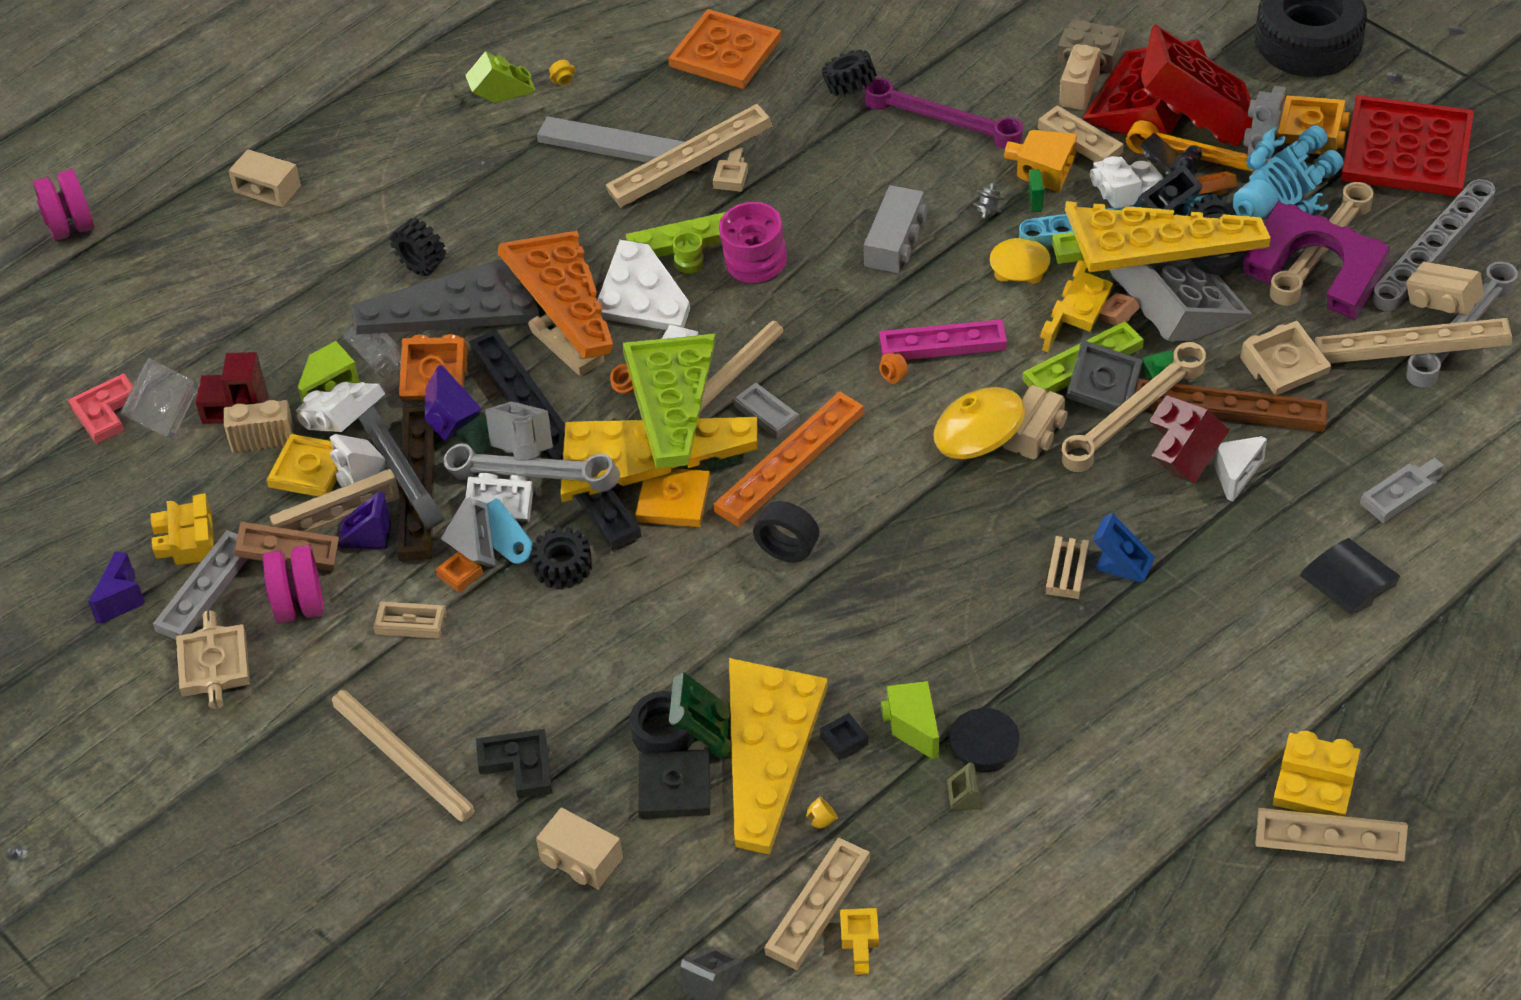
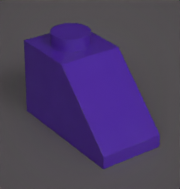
[424,365,482,441]

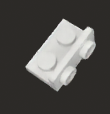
[465,473,537,522]

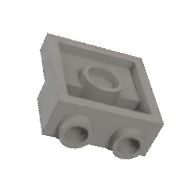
[1243,86,1286,159]

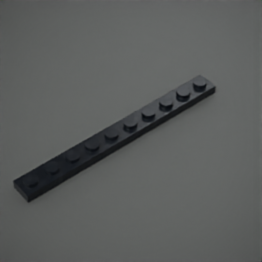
[469,330,642,550]

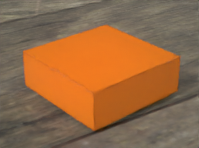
[435,551,483,593]

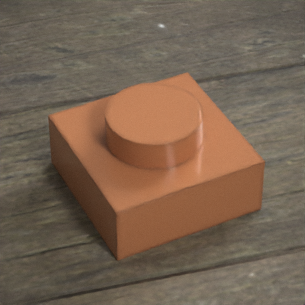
[1098,293,1140,326]

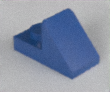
[1093,513,1155,583]

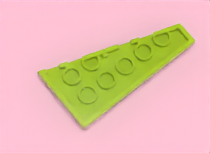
[623,334,715,469]

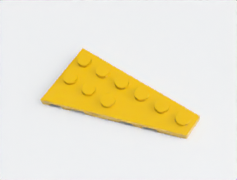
[1065,201,1271,272]
[561,417,758,503]
[729,658,828,855]

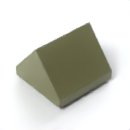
[947,762,983,811]

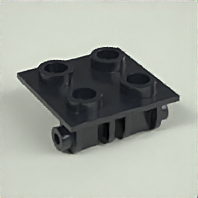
[1140,132,1202,175]

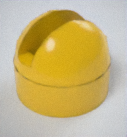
[806,797,838,829]

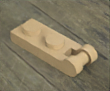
[528,313,605,376]

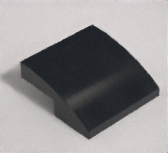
[1300,538,1400,615]

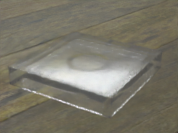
[120,358,200,440]

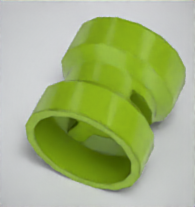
[672,231,704,274]

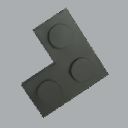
[476,729,553,798]

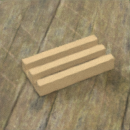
[1045,536,1089,599]
[373,601,447,639]

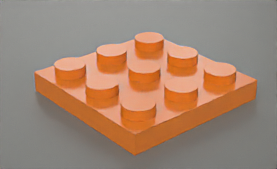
[668,9,782,89]

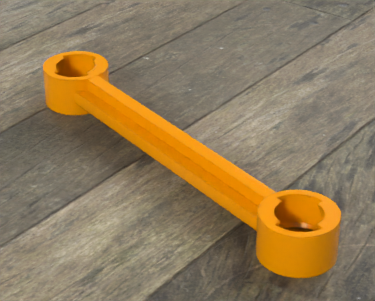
[1126,120,1269,172]

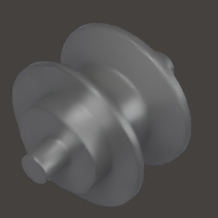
[973,183,1005,219]

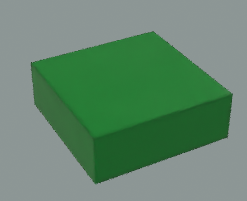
[1028,170,1044,212]

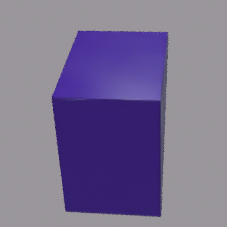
[338,491,391,549]

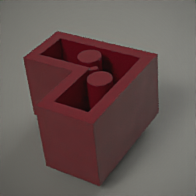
[196,352,268,424]
[1149,395,1230,484]

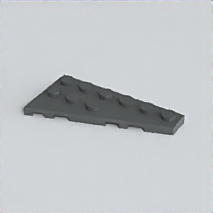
[351,259,539,335]

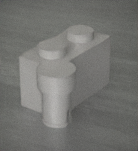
[485,401,553,460]

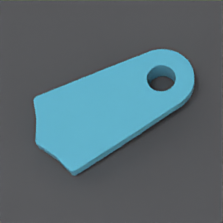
[487,498,533,564]

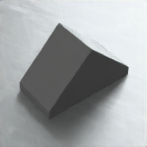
[680,946,744,1000]

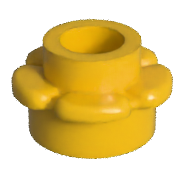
[549,60,576,86]

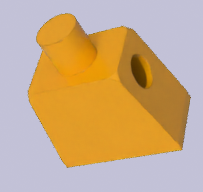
[1004,130,1077,192]

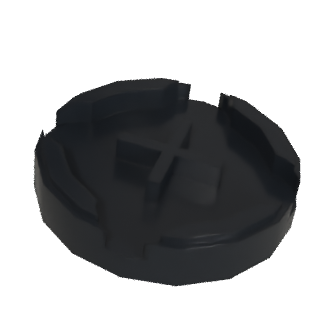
[949,708,1020,772]

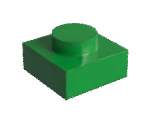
[1141,351,1182,381]

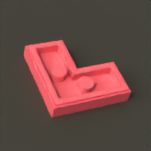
[68,373,139,444]

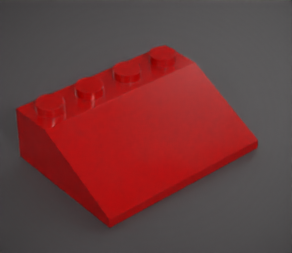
[1141,24,1253,147]
[1082,39,1207,140]

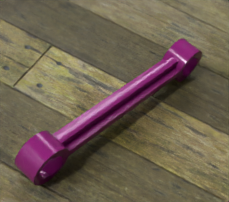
[864,78,1023,149]

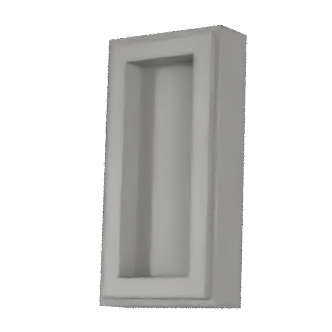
[733,383,800,439]

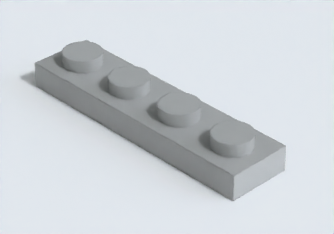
[153,530,248,640]

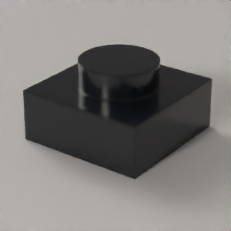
[820,713,869,761]

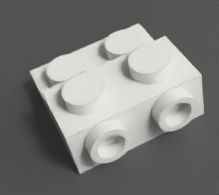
[1090,156,1163,209]
[296,382,385,432]

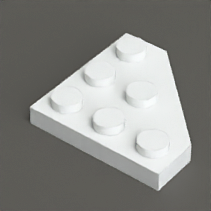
[597,240,690,330]

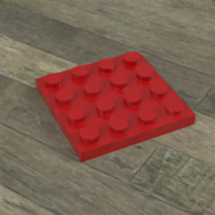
[1341,95,1474,196]

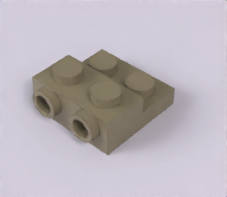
[1057,19,1126,73]

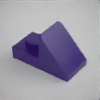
[88,551,145,623]

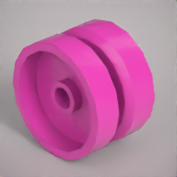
[32,168,95,242]
[263,544,325,625]

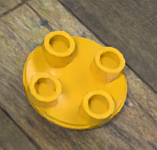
[990,238,1050,284]

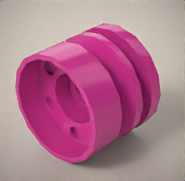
[719,202,788,283]

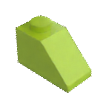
[298,341,360,404]
[881,681,939,759]

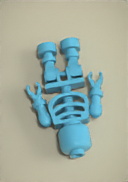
[1233,125,1344,220]

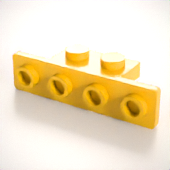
[1040,259,1113,353]

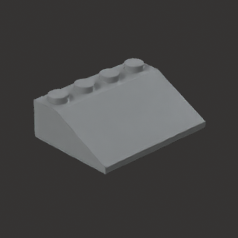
[1109,258,1252,342]

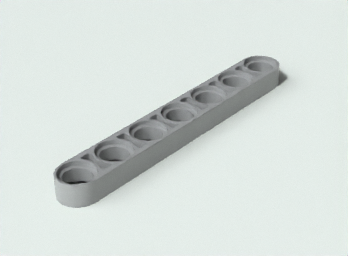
[1372,179,1495,311]

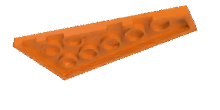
[497,231,613,359]

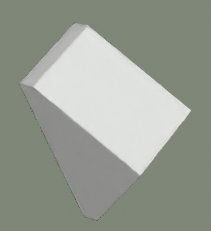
[1214,436,1267,502]

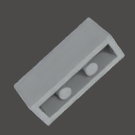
[863,185,928,274]

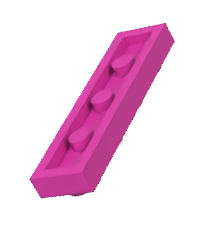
[879,319,1007,360]

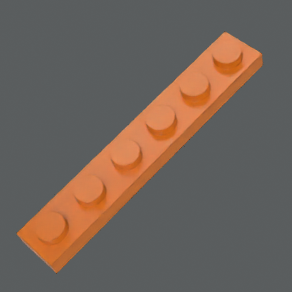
[713,391,864,528]

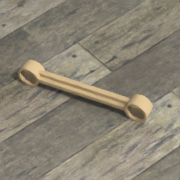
[1270,182,1374,306]
[1062,342,1206,472]

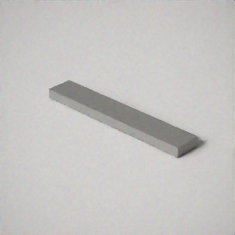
[537,116,704,172]

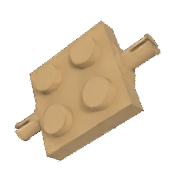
[176,610,250,709]

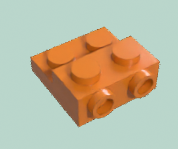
[399,334,468,401]

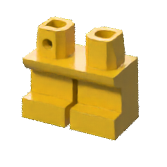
[150,493,214,566]

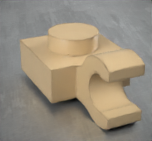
[713,146,748,192]

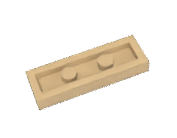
[1038,105,1124,162]

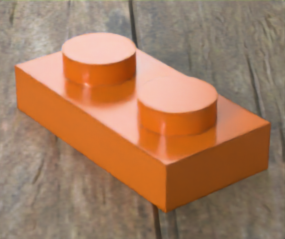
[1195,171,1237,196]

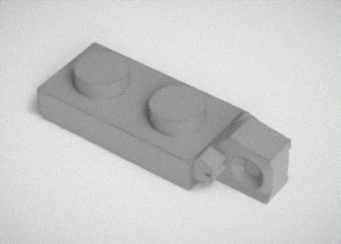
[1360,457,1444,523]

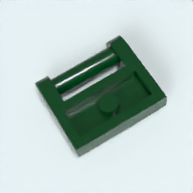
[669,672,732,759]

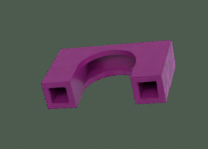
[1243,201,1390,320]

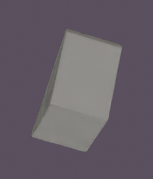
[441,497,495,567]

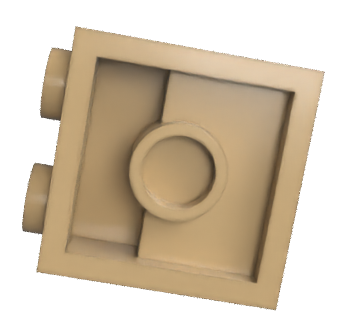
[1240,321,1331,396]

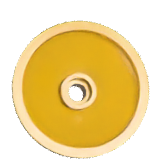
[933,387,1025,459]

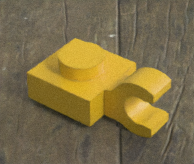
[840,908,879,975]

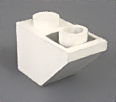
[330,434,387,487]

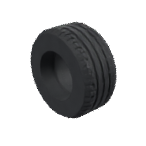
[1255,0,1367,77]

